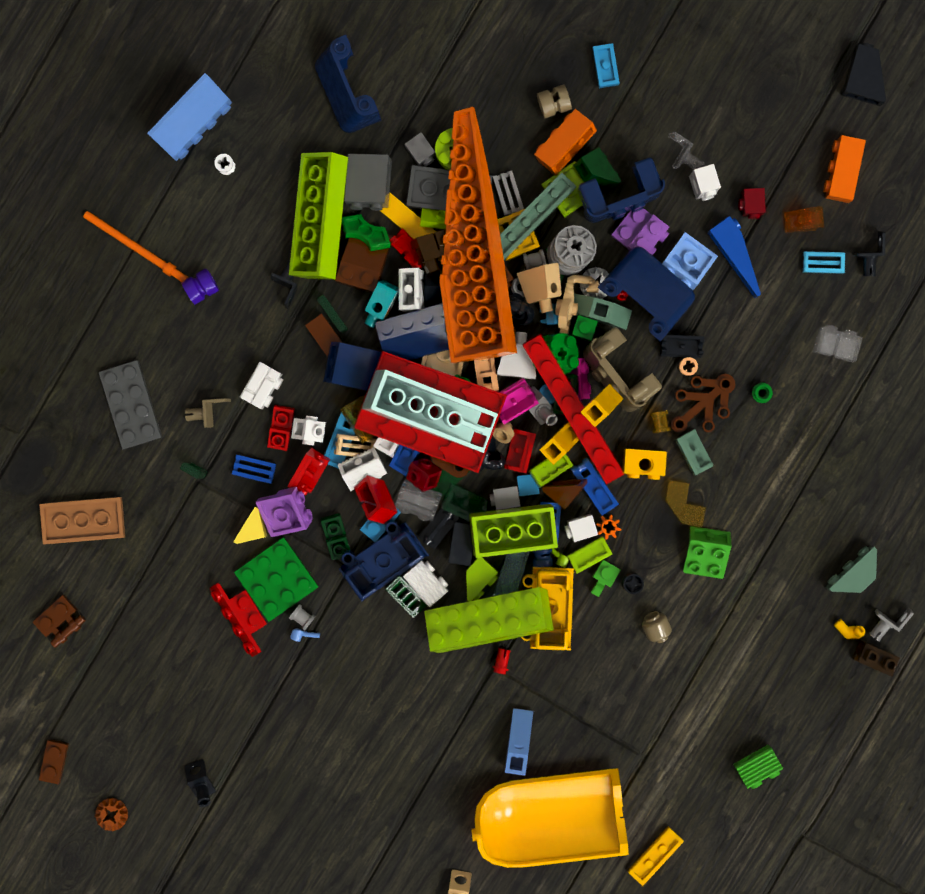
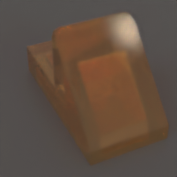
[784,206,824,233]

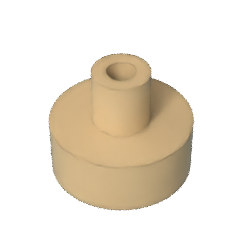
[493,422,514,444]

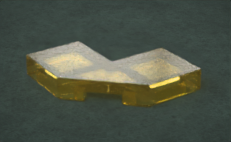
[665,480,706,527]

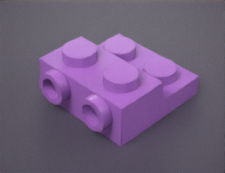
[611,209,670,255]
[256,487,313,537]

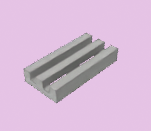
[493,171,524,216]

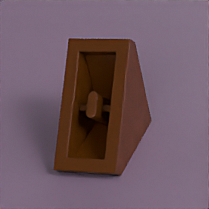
[542,479,588,509]

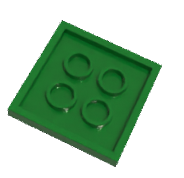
[234,537,319,622]

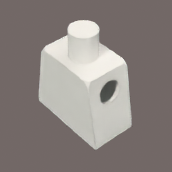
[497,332,536,380]

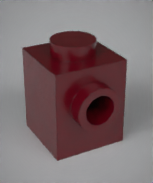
[738,188,766,219]

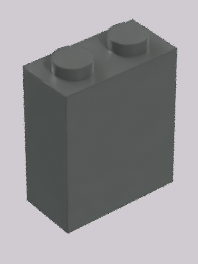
[344,154,392,211]

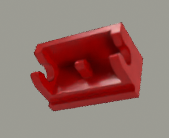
[505,429,536,474]
[287,448,330,495]

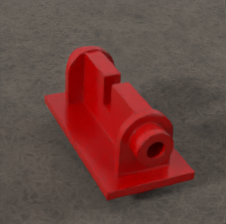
[390,228,423,269]

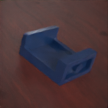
[323,342,381,391]

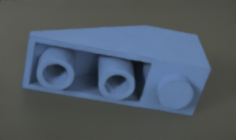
[505,708,533,776]

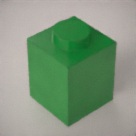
[571,315,598,342]

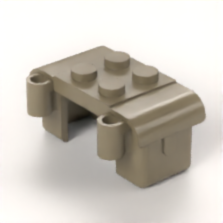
[583,327,662,412]

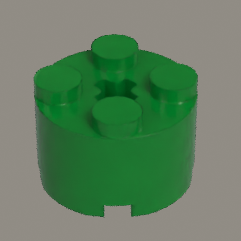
[532,333,579,374]

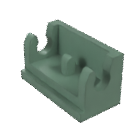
[675,429,713,476]

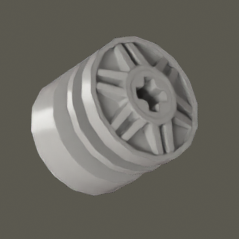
[547,225,597,276]

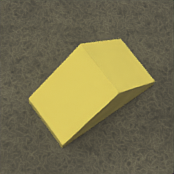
[233,507,267,544]

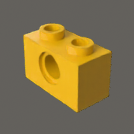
[623,449,667,480]

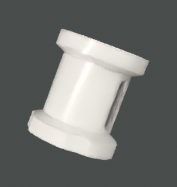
[215,154,236,175]

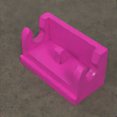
[499,378,539,425]

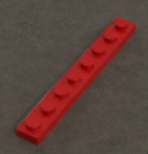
[523,333,624,484]

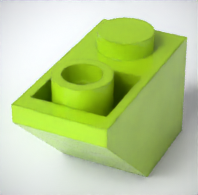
[466,557,498,601]

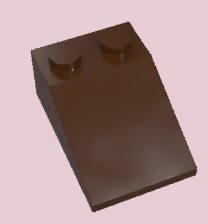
[335,234,393,293]

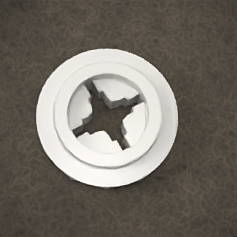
[580,267,609,299]

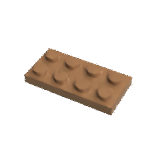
[40,497,125,544]

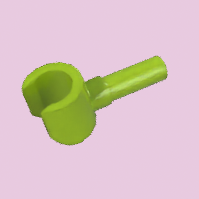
[551,548,569,568]

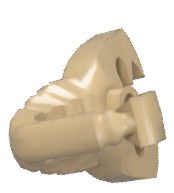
[555,275,600,335]

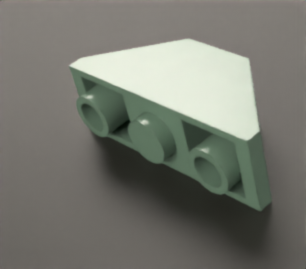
[574,293,632,330]
[825,546,877,593]

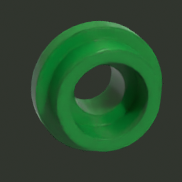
[752,383,773,403]

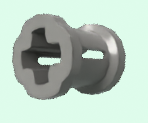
[523,249,546,270]
[289,604,316,631]

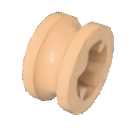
[679,357,698,376]

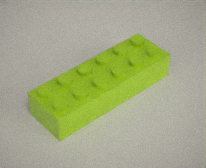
[289,152,348,279]
[424,587,554,653]

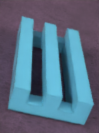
[802,251,845,274]

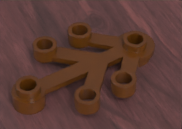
[670,374,735,433]

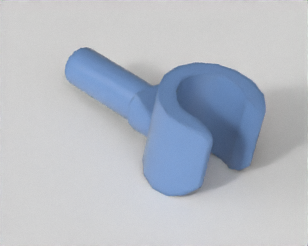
[290,628,320,642]

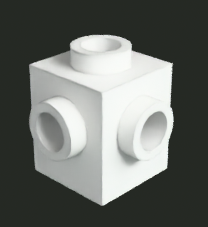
[291,416,326,445]

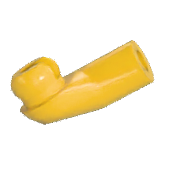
[834,619,865,639]

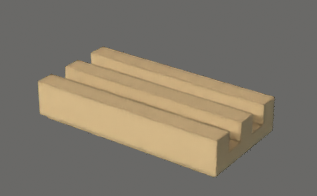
[334,434,377,457]

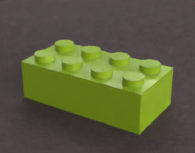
[469,504,558,558]

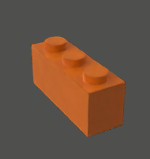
[534,109,597,176]
[823,135,866,203]

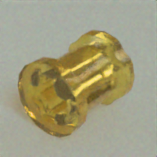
[650,410,671,433]

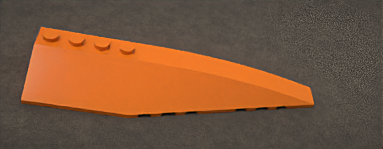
[440,107,517,363]

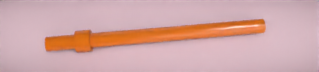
[83,211,189,282]

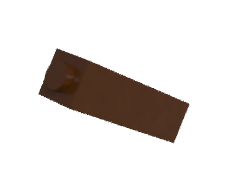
[305,314,343,357]

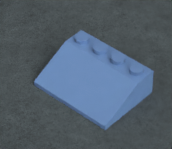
[147,73,232,161]

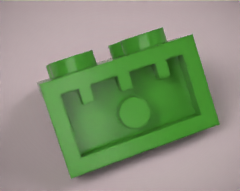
[683,526,732,579]

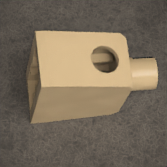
[517,263,562,313]

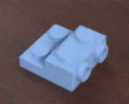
[662,232,718,291]

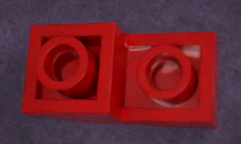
[267,405,295,451]

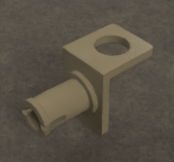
[185,399,231,428]

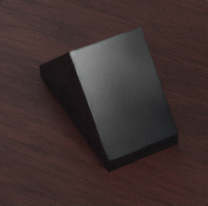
[424,268,442,308]

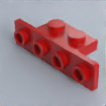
[210,583,267,657]

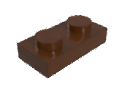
[39,739,69,785]

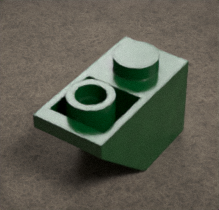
[573,147,621,190]

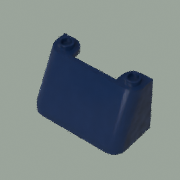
[315,35,381,133]
[598,246,695,341]

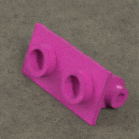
[568,358,591,400]

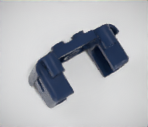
[578,158,665,223]
[339,520,429,602]

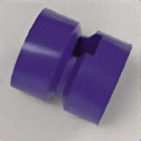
[181,268,220,305]

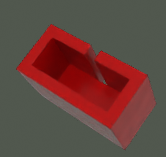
[354,475,398,524]

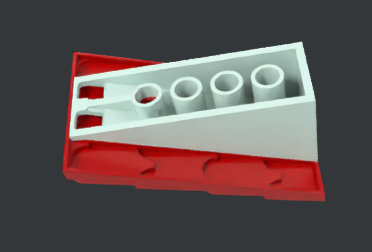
[353,351,507,473]

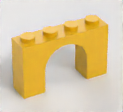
[540,384,624,465]

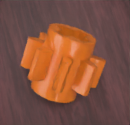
[596,514,621,540]

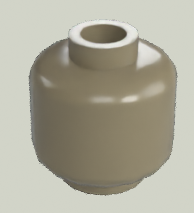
[642,611,672,643]

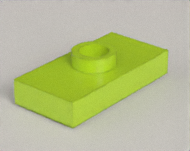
[420,208,446,230]
[528,454,573,488]
[567,536,612,574]

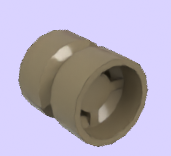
[537,84,572,119]

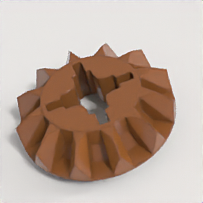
[95,798,128,832]

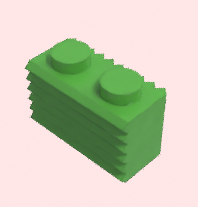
[733,745,783,789]

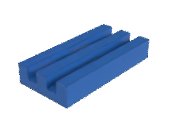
[232,455,277,484]

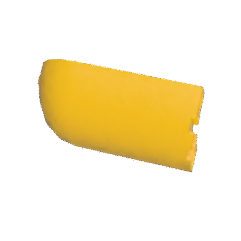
[472,768,629,868]

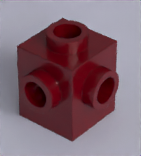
[406,457,442,492]

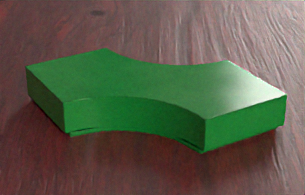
[341,214,391,251]

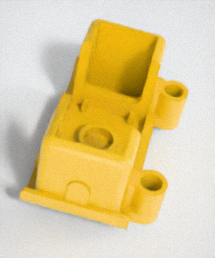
[521,567,574,650]

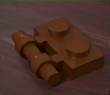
[32,595,86,648]

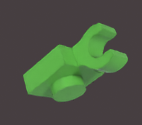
[591,560,620,597]

